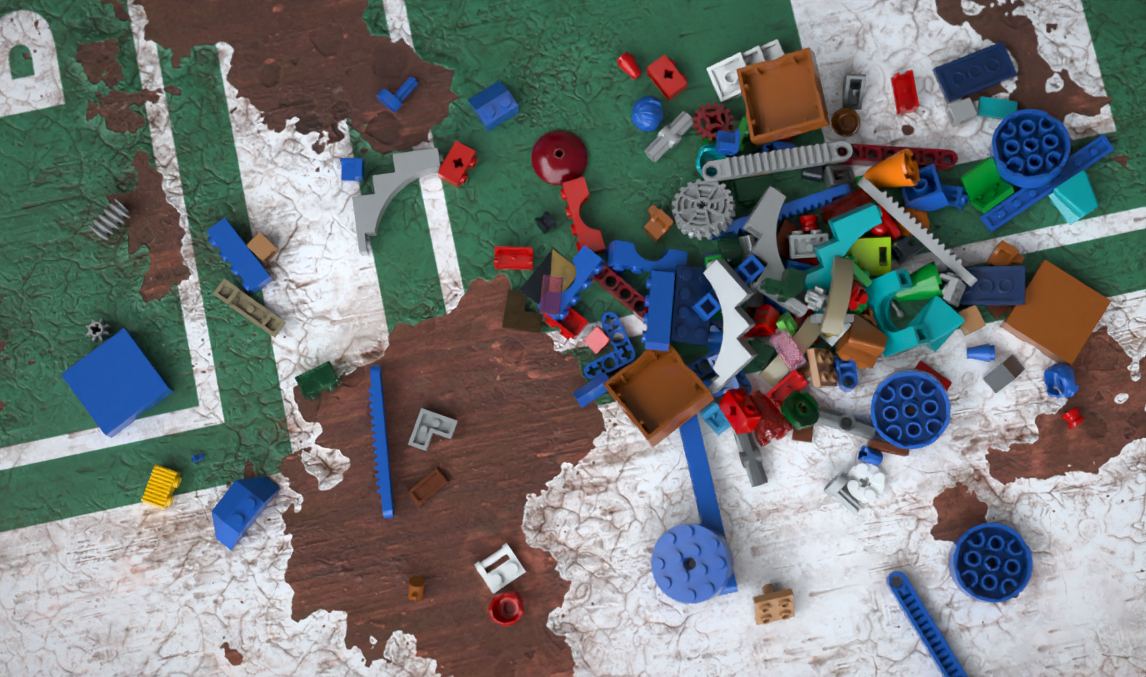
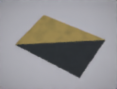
[519,249,577,304]

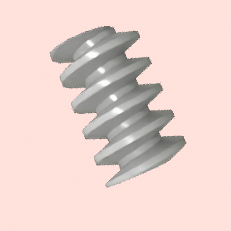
[88,198,131,240]

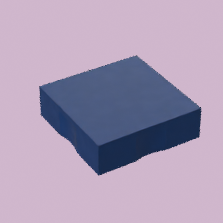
[61,328,174,438]

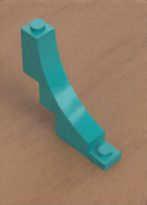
[798,202,882,326]

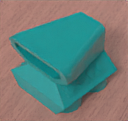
[1048,170,1100,225]
[907,296,965,352]

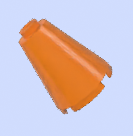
[864,148,920,188]

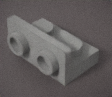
[786,230,828,259]
[939,272,966,307]

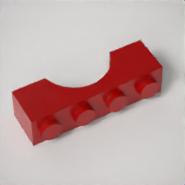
[560,177,605,254]

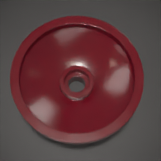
[531,130,588,186]

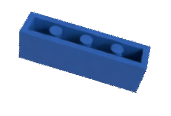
[206,218,273,294]
[642,270,675,351]

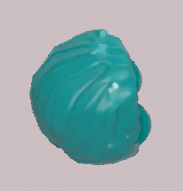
[696,144,727,177]

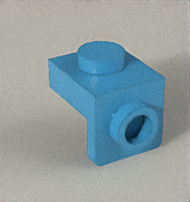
[700,401,731,436]

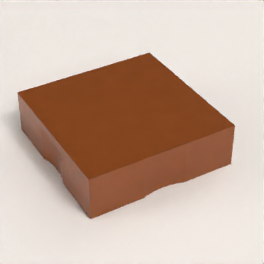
[736,47,830,146]
[1000,260,1111,366]
[603,343,714,447]

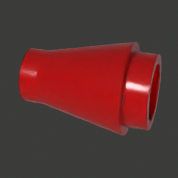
[616,51,642,80]

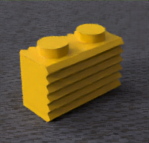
[141,464,182,510]

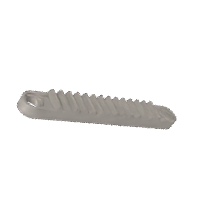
[702,141,853,182]
[857,176,978,287]

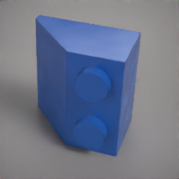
[468,81,519,131]
[901,163,949,212]

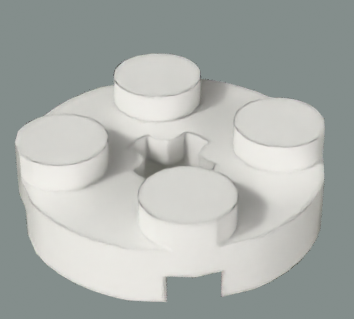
[845,463,885,502]

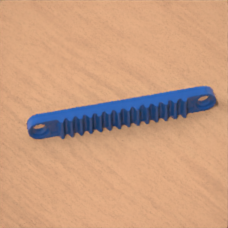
[710,183,853,241]
[368,364,394,519]
[886,571,968,677]

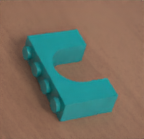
[862,269,931,358]

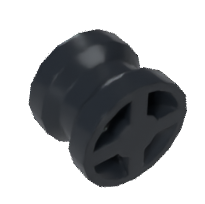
[534,211,557,235]

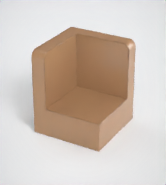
[247,232,279,264]
[958,305,986,336]

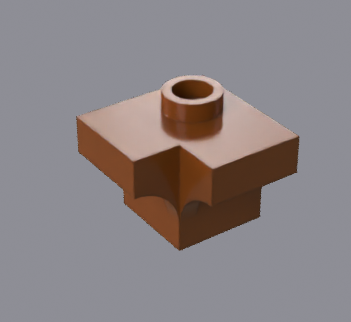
[643,204,674,244]
[984,240,1025,266]

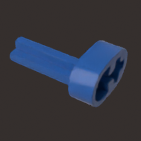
[376,76,419,113]

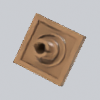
[799,348,838,388]
[753,584,795,625]

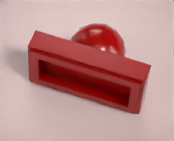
[870,204,902,242]

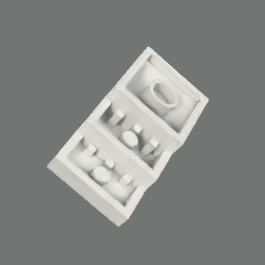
[707,39,785,103]

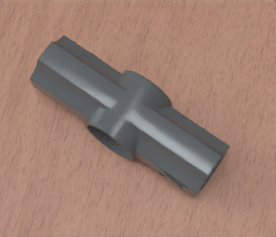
[816,407,876,440]
[733,432,768,488]

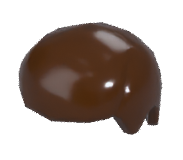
[831,108,861,137]

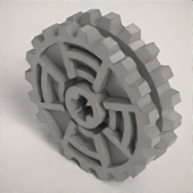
[672,179,736,240]

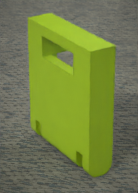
[846,236,891,276]

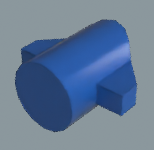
[708,324,723,352]
[857,445,883,466]

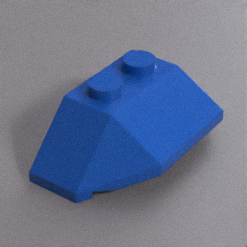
[212,477,280,551]

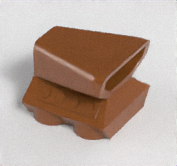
[836,313,888,369]

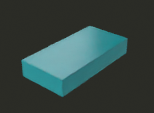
[977,96,1018,120]

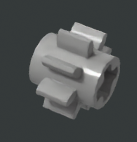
[805,286,829,311]
[86,319,111,342]

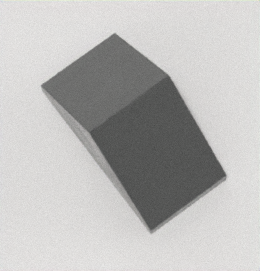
[842,74,866,110]
[822,166,856,190]
[983,354,1025,394]

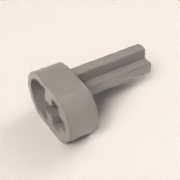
[823,472,862,514]

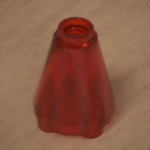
[748,390,794,447]

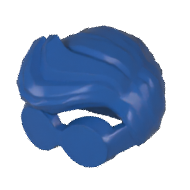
[631,95,663,132]
[1044,363,1079,398]

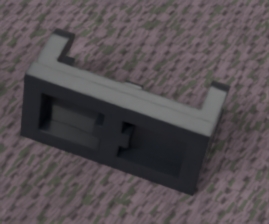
[891,235,924,266]

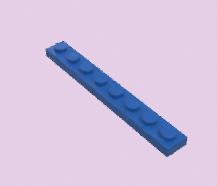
[980,134,1114,233]

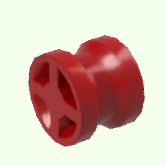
[799,215,820,234]
[1061,406,1086,429]

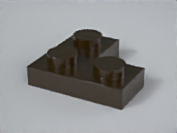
[502,290,543,334]

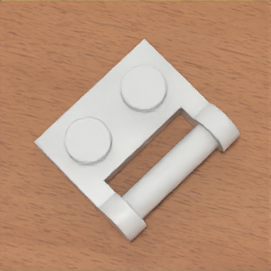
[474,542,526,594]

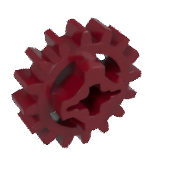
[692,101,734,143]

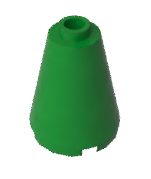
[893,261,944,302]

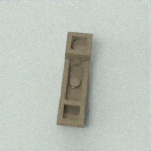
[820,256,854,336]
[213,279,286,338]
[759,316,821,387]

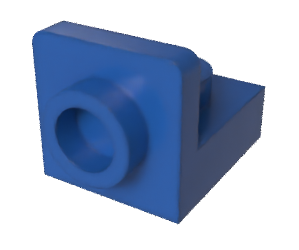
[943,184,968,210]

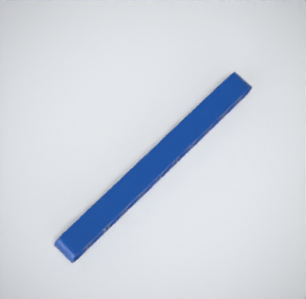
[679,414,738,596]

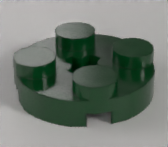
[780,390,820,430]

